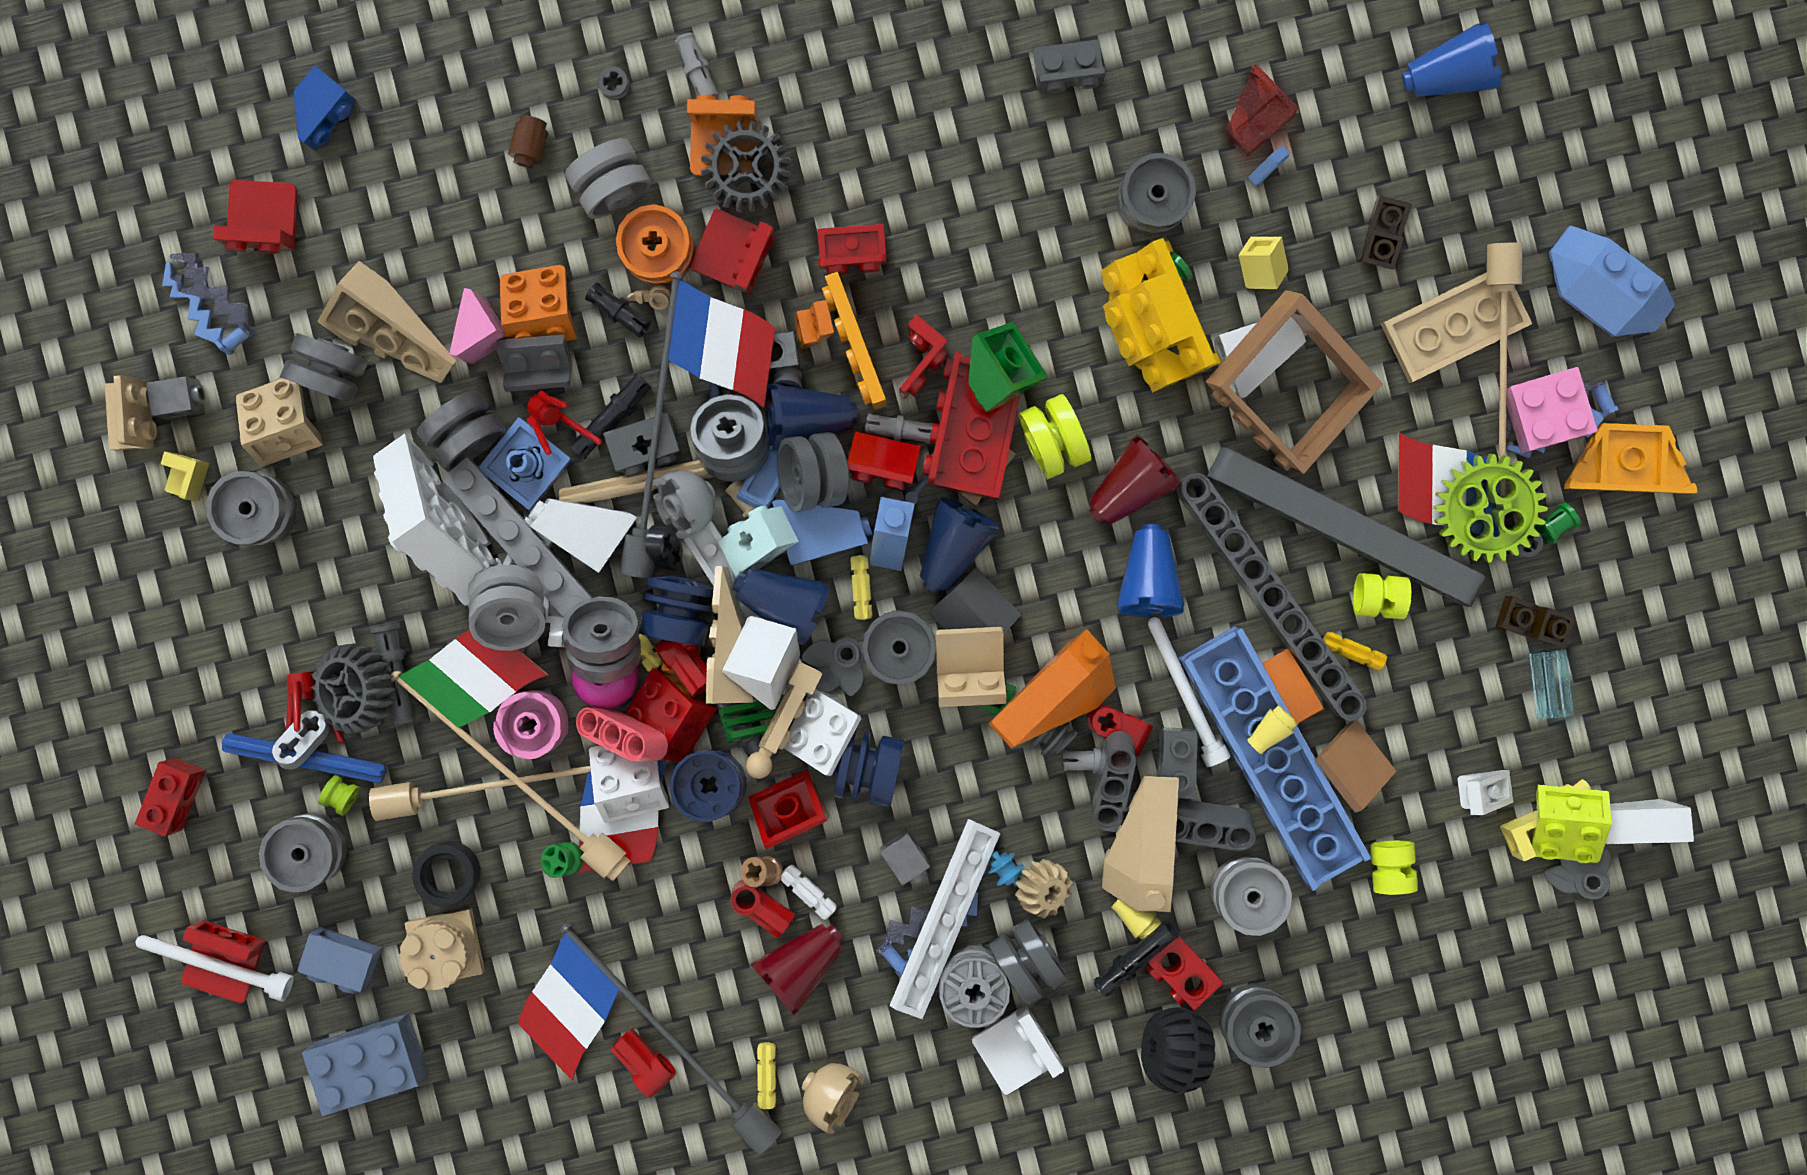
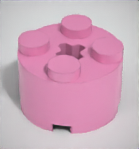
[493,690,569,759]

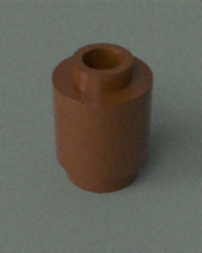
[508,115,548,168]

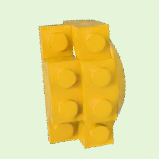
[1100,238,1221,393]

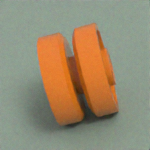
[616,204,695,286]

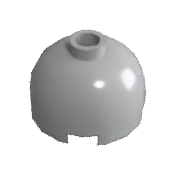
[653,470,715,539]

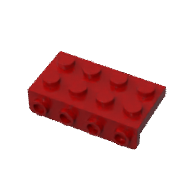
[922,351,1020,500]

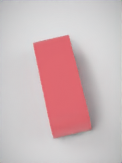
[576,707,668,762]

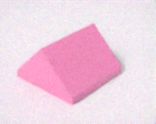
[449,288,507,364]

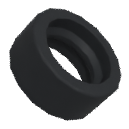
[412,841,481,907]

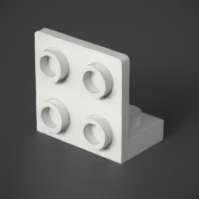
[784,689,861,776]
[589,745,669,823]
[972,1004,1064,1095]

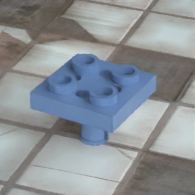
[479,417,573,511]

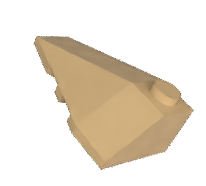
[317,261,456,383]
[706,566,758,704]
[1102,776,1179,912]

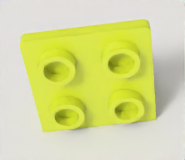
[1531,785,1612,863]

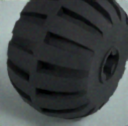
[1141,1007,1216,1094]

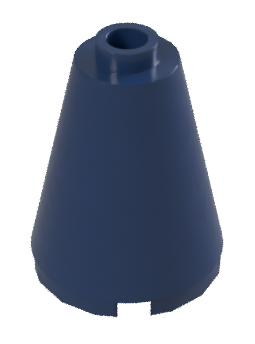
[765,384,858,451]
[919,497,999,593]
[732,568,829,645]

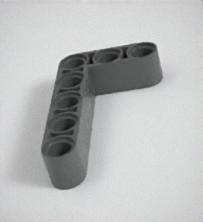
[1092,731,1256,851]

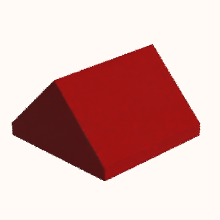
[748,769,829,850]

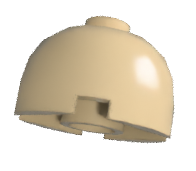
[802,1063,864,1134]

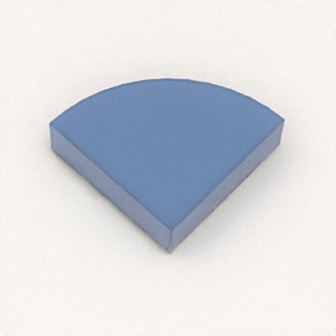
[1248,145,1290,186]

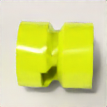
[1353,573,1411,619]
[1370,840,1418,895]

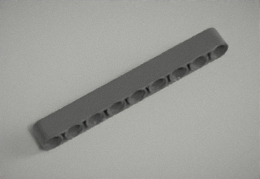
[1207,447,1486,608]
[1176,473,1366,721]

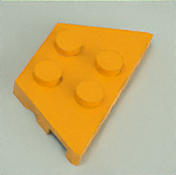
[1564,423,1697,494]

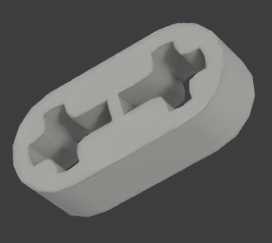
[272,711,329,769]

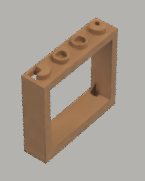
[1206,291,1383,474]

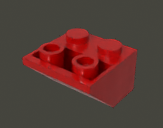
[847,432,921,491]

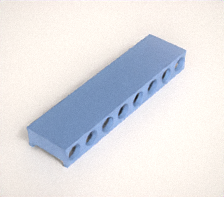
[1178,626,1371,891]

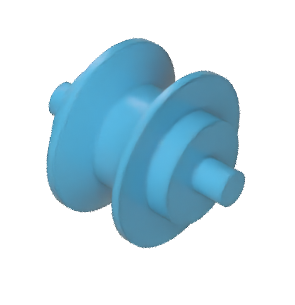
[988,851,1024,887]

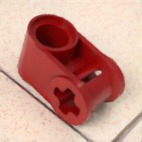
[1086,704,1154,756]

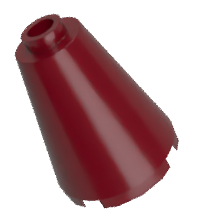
[1089,434,1182,525]
[751,924,844,1015]

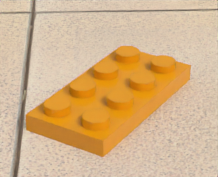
[822,271,886,410]

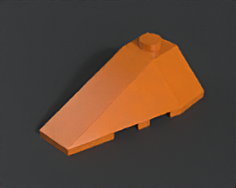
[988,629,1116,748]

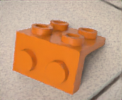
[687,95,758,177]
[500,265,577,341]

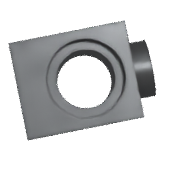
[769,331,800,373]
[146,376,206,419]
[880,829,930,886]

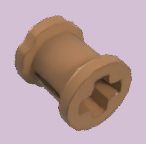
[741,856,783,887]

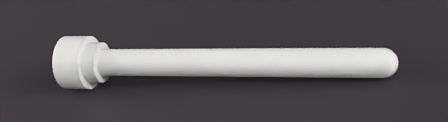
[1148,617,1231,767]
[135,935,294,1002]

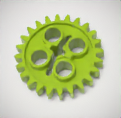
[1433,454,1548,563]

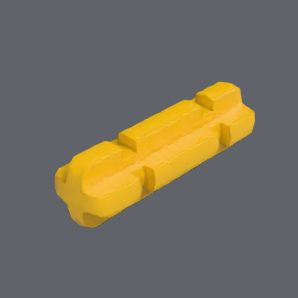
[1323,632,1387,671]

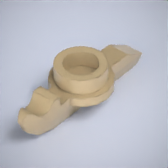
[627,285,671,310]

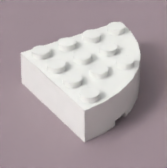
[373,434,502,606]

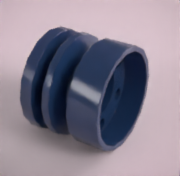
[639,575,713,646]
[833,730,904,808]
[670,750,747,822]

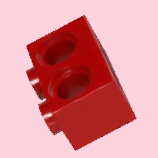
[134,758,206,837]
[1146,935,1223,1011]

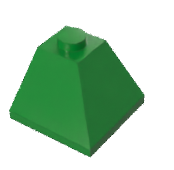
[968,322,1048,412]

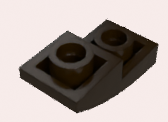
[1361,195,1412,270]
[1495,595,1576,649]

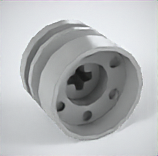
[938,945,1010,1028]

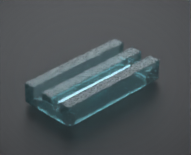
[1529,650,1574,719]

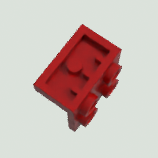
[690,208,776,295]
[899,314,948,399]
[625,668,718,761]
[181,920,265,1003]

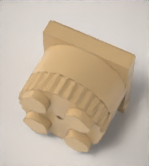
[399,907,485,991]

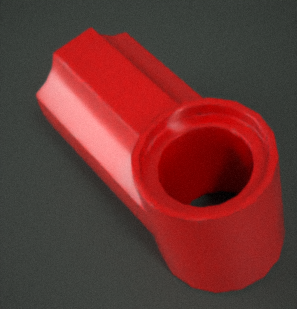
[653,639,707,698]
[731,880,795,938]
[610,1028,676,1098]

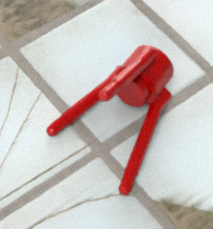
[527,391,602,455]
[286,672,344,743]

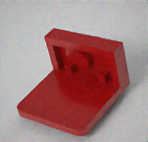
[213,180,298,254]
[817,224,887,275]

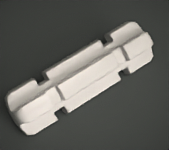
[781,864,837,920]

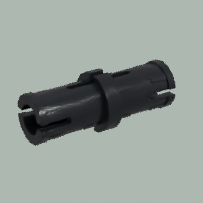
[585,282,651,338]

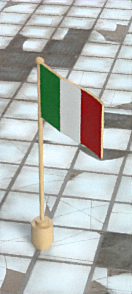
[391,630,630,881]

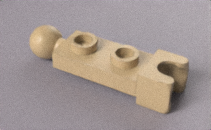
[746,661,822,779]

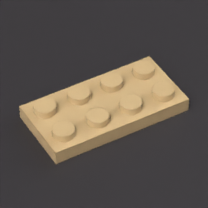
[1381,272,1532,383]

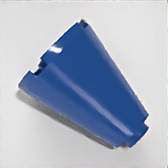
[1402,22,1502,97]
[1117,524,1184,617]

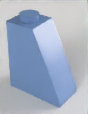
[869,497,915,571]
[772,499,872,566]

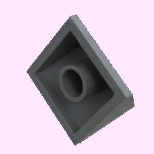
[929,567,1021,634]

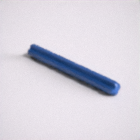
[222,733,386,783]

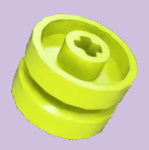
[1018,394,1092,480]

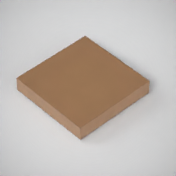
[1314,720,1396,813]

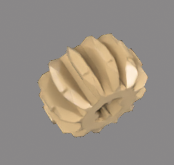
[1015,859,1073,919]

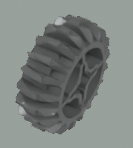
[701,121,791,213]
[311,643,395,734]

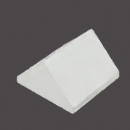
[722,616,800,710]

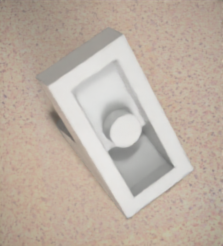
[1458,770,1513,815]

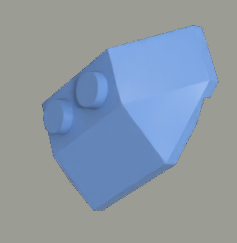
[1548,225,1675,337]

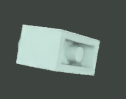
[718,505,799,576]

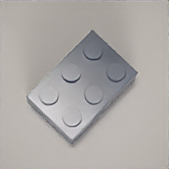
[302,1013,429,1116]

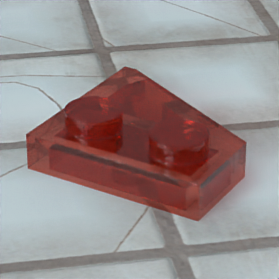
[1226,64,1300,156]

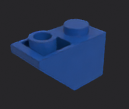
[294,66,356,151]

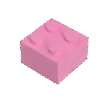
[1506,367,1598,454]

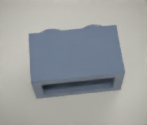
[297,927,383,994]

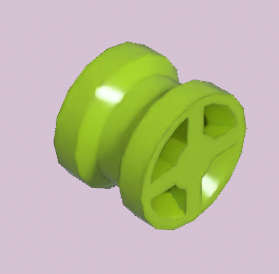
[318,775,360,816]

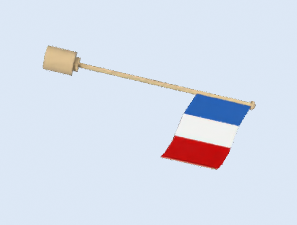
[1398,243,1523,537]
[369,760,671,874]

